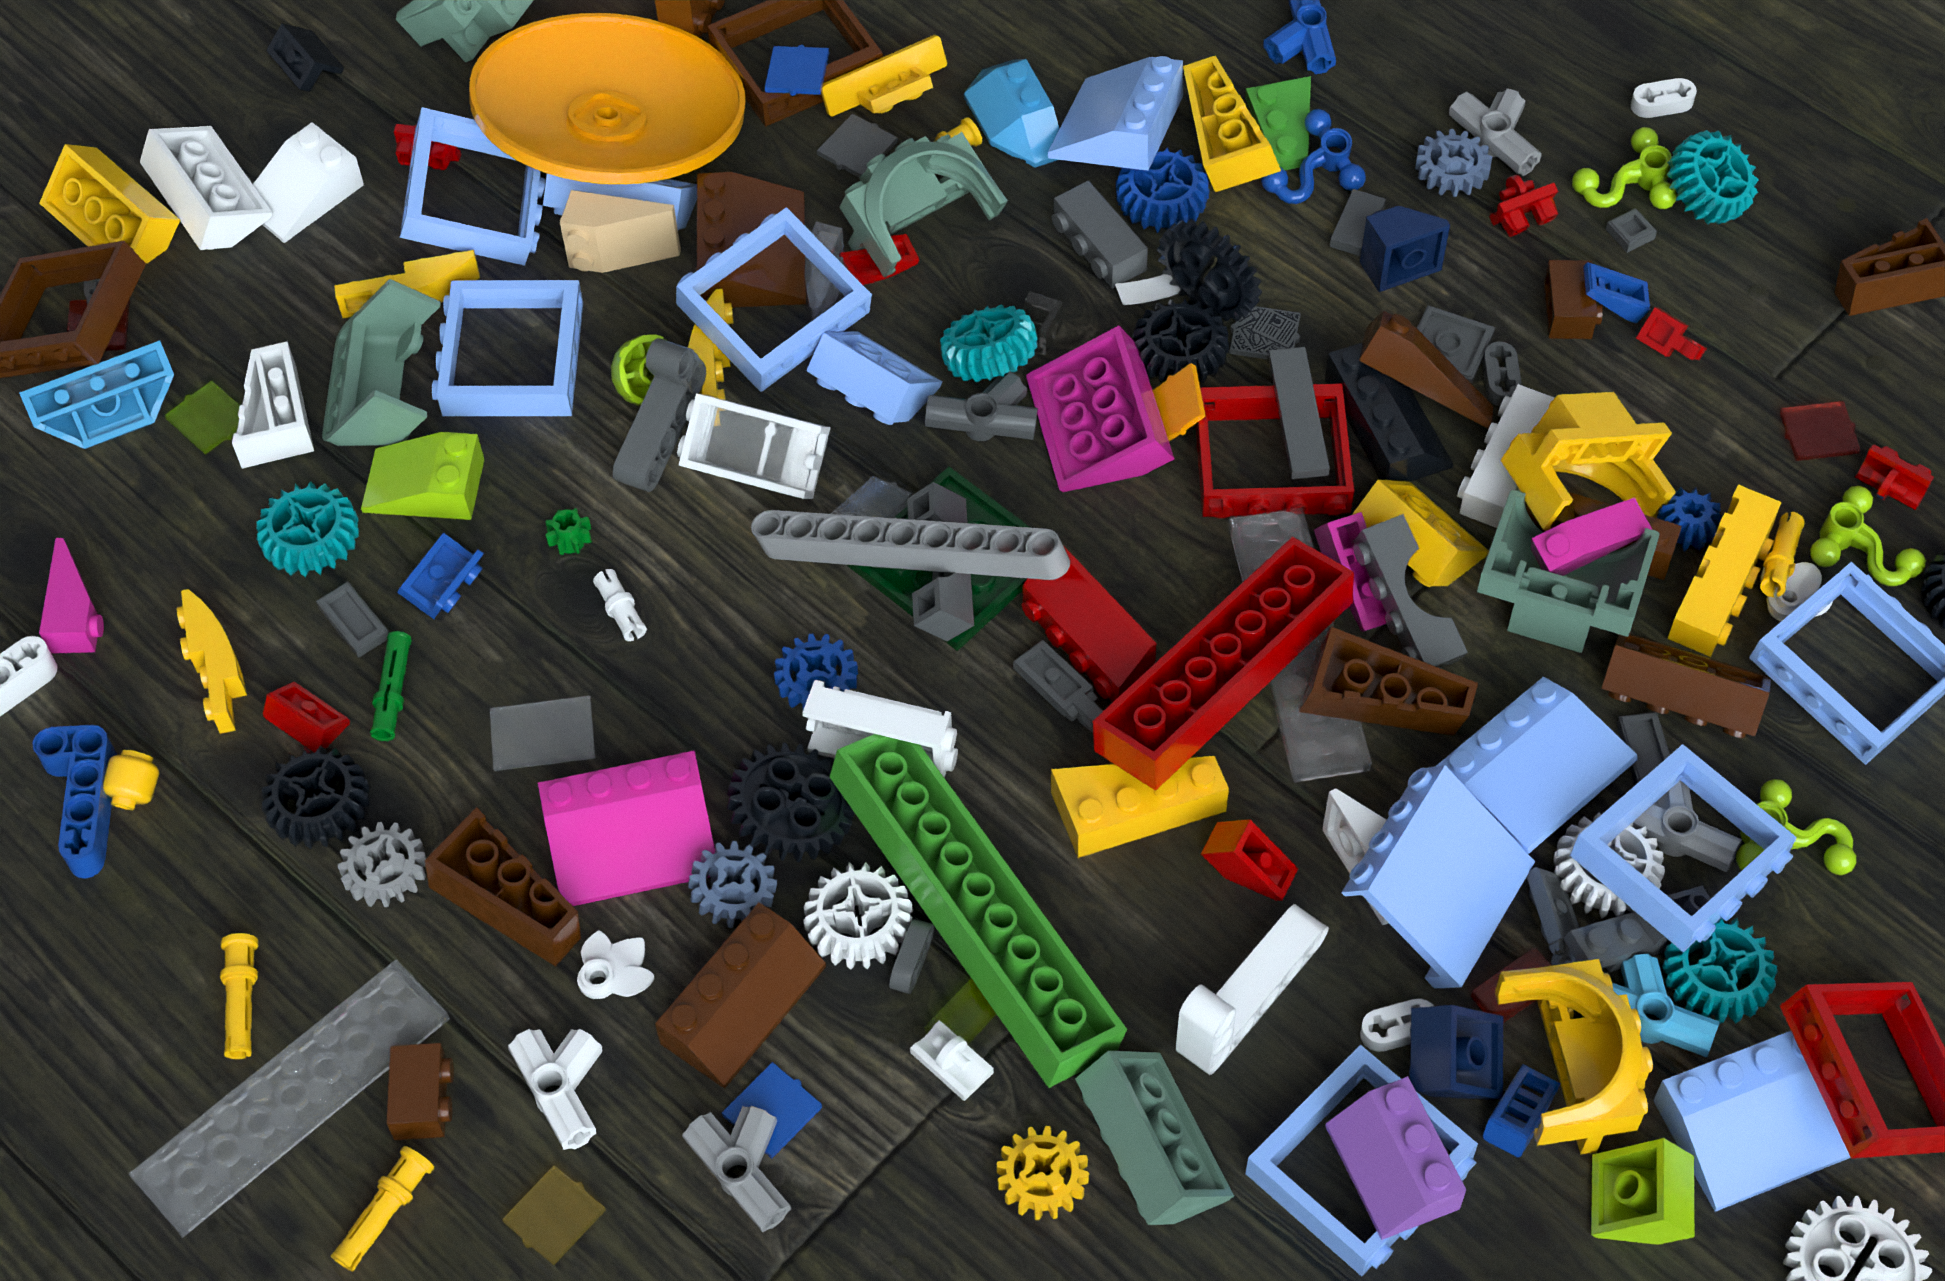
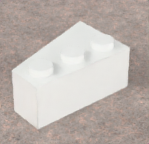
[232,341,314,468]

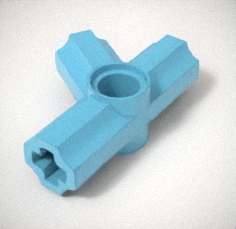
[1612,954,1720,1057]

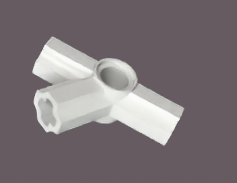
[508,1029,602,1150]

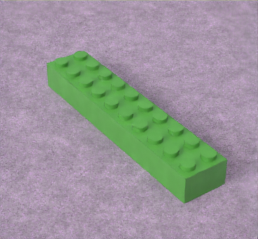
[830,734,1127,1088]

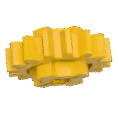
[997,1126,1089,1220]

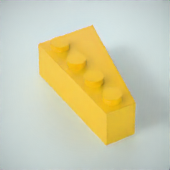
[1183,56,1281,192]
[1051,756,1229,858]

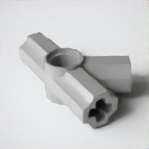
[1449,88,1541,176]
[1626,781,1742,872]
[682,1106,791,1233]

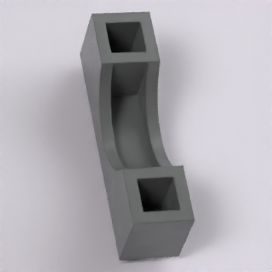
[907,482,974,641]
[1353,514,1468,669]

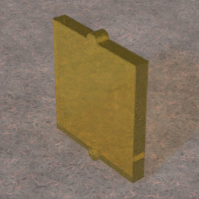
[502,1165,606,1265]

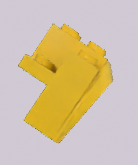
[1500,392,1676,531]
[1495,959,1653,1155]

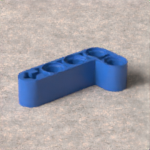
[33,725,117,878]

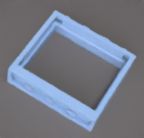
[400,107,546,266]
[676,207,872,392]
[432,280,584,416]
[1749,562,1945,765]
[1570,744,1797,952]
[1245,1045,1478,1276]

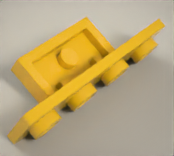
[821,35,947,117]

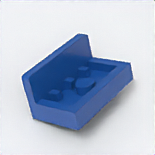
[397,533,484,619]

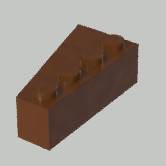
[425,807,581,967]

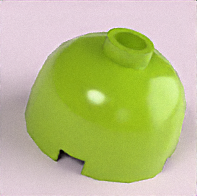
[611,335,667,406]

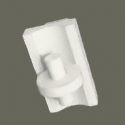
[910,1020,994,1101]

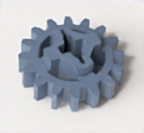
[1415,129,1492,197]
[688,841,777,928]

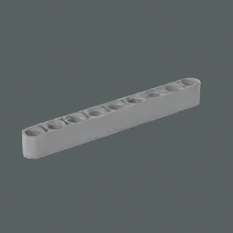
[751,510,1070,580]

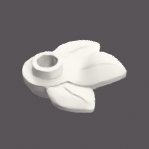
[1760,562,1833,621]
[577,930,655,999]

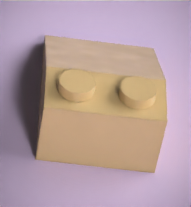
[560,190,681,273]

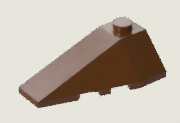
[1359,311,1494,428]

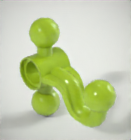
[1572,127,1677,209]
[1810,485,1926,586]
[1736,779,1856,876]

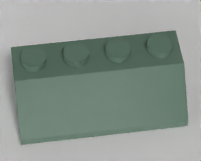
[1075,1051,1234,1225]

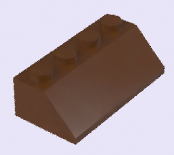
[1601,634,1771,738]
[655,902,826,1089]

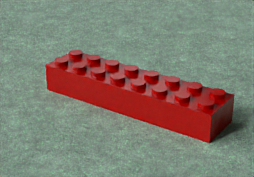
[1093,536,1354,791]

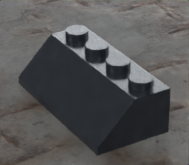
[1325,343,1453,482]

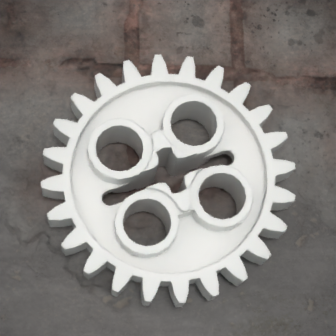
[1783,1196,1932,1281]

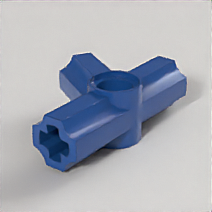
[1263,0,1336,74]

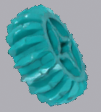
[1667,130,1759,225]
[940,305,1038,382]
[256,481,359,578]
[1662,918,1777,1025]

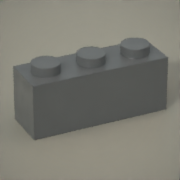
[1052,180,1148,289]

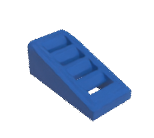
[1583,262,1650,324]
[1483,1064,1561,1157]

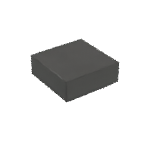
[1606,208,1657,253]

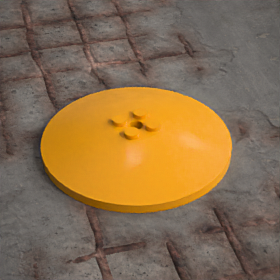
[469,13,746,184]

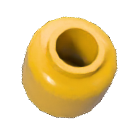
[103,750,159,810]

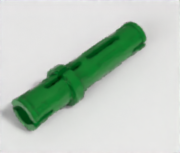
[370,631,412,741]

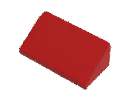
[263,682,350,753]

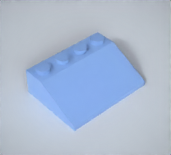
[1048,56,1183,171]
[1436,677,1638,854]
[1653,1031,1851,1212]

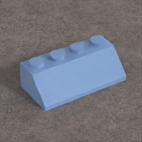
[543,173,697,230]

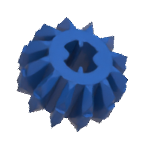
[1657,487,1723,552]

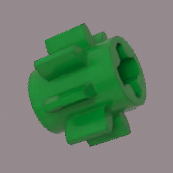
[545,508,592,555]

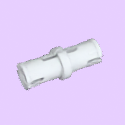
[593,569,647,641]

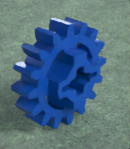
[774,634,858,710]

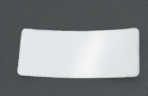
[1115,274,1180,305]

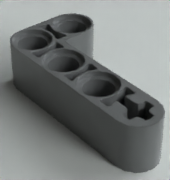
[613,338,706,492]

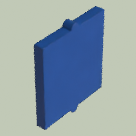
[765,45,829,96]
[722,1062,823,1159]

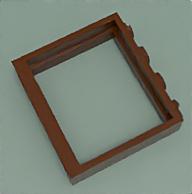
[707,0,883,127]
[0,241,146,378]

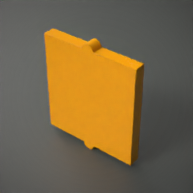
[1153,363,1205,442]

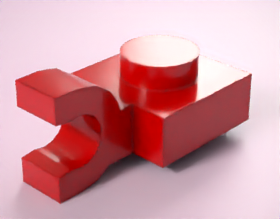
[1636,307,1707,360]

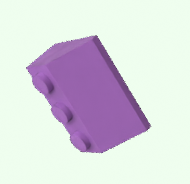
[1325,1076,1466,1240]

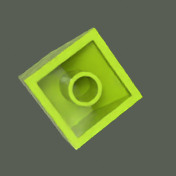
[1591,1138,1695,1245]

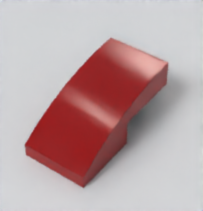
[838,234,919,285]

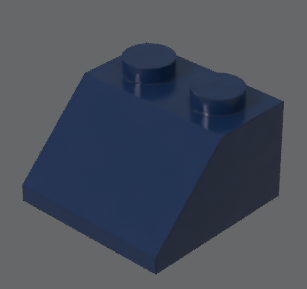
[1360,206,1450,292]
[1409,1005,1503,1100]

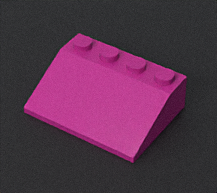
[1026,326,1174,492]
[538,751,715,906]

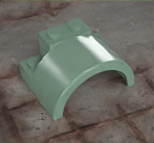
[1477,490,1660,653]

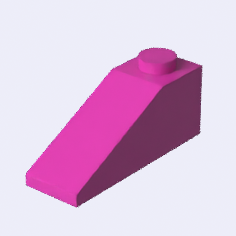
[1531,497,1653,576]
[1314,512,1387,632]
[39,538,104,653]

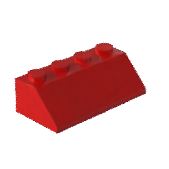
[1022,545,1157,702]

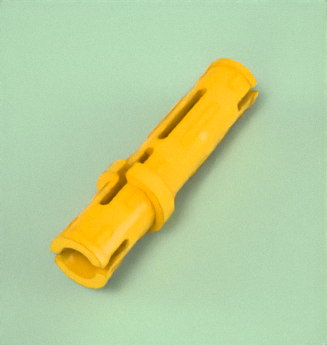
[1760,512,1805,597]

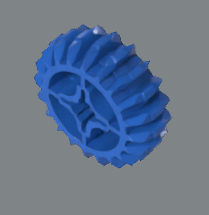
[1116,146,1210,233]

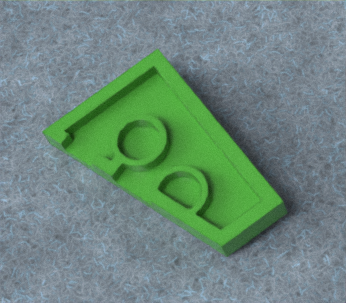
[1245,76,1311,170]

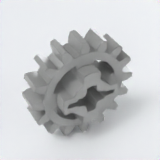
[338,822,427,907]

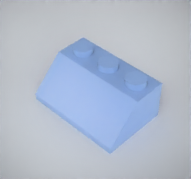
[806,331,942,425]

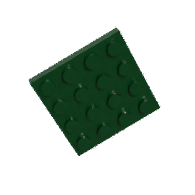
[847,467,1031,651]

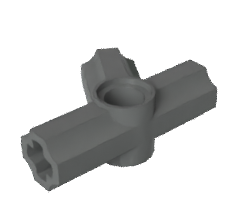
[925,372,1038,441]

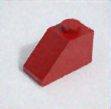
[1201,819,1298,901]

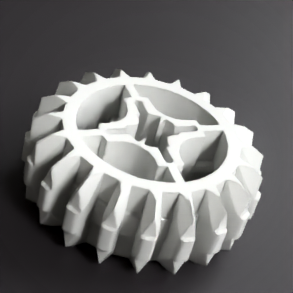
[1553,812,1665,918]
[804,862,913,970]

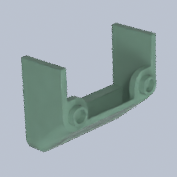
[322,279,440,446]

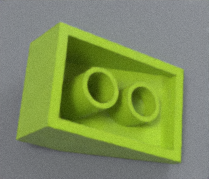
[361,432,484,520]

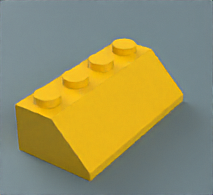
[39,144,180,264]

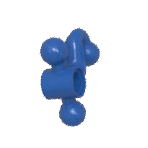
[1261,109,1366,204]

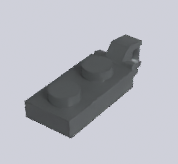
[1013,640,1103,733]
[1527,867,1579,966]

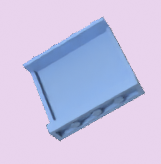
[1341,765,1535,989]

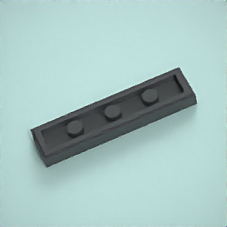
[1268,347,1330,479]

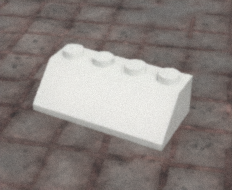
[140,126,273,250]

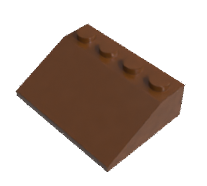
[697,172,806,308]

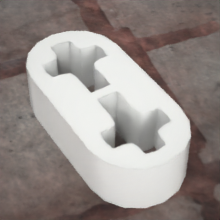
[1630,78,1697,118]
[1360,999,1434,1052]

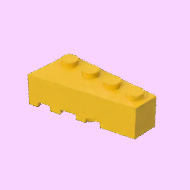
[1667,485,1781,657]

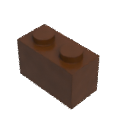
[1544,260,1603,339]
[387,1043,454,1140]

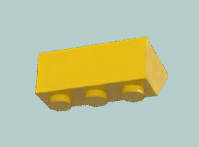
[1352,479,1489,587]

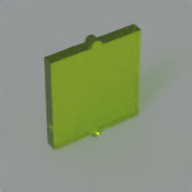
[165,381,240,455]

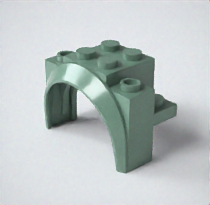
[396,0,533,62]
[839,132,1008,278]

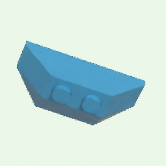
[964,59,1060,167]
[19,341,174,449]

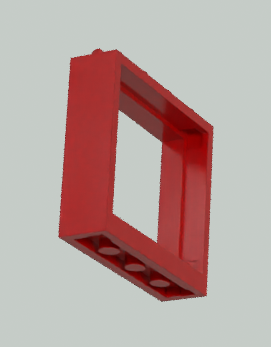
[1195,384,1354,518]
[1780,982,1945,1159]

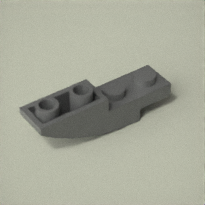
[1563,886,1711,972]

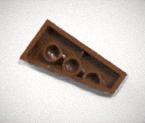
[1299,627,1478,736]

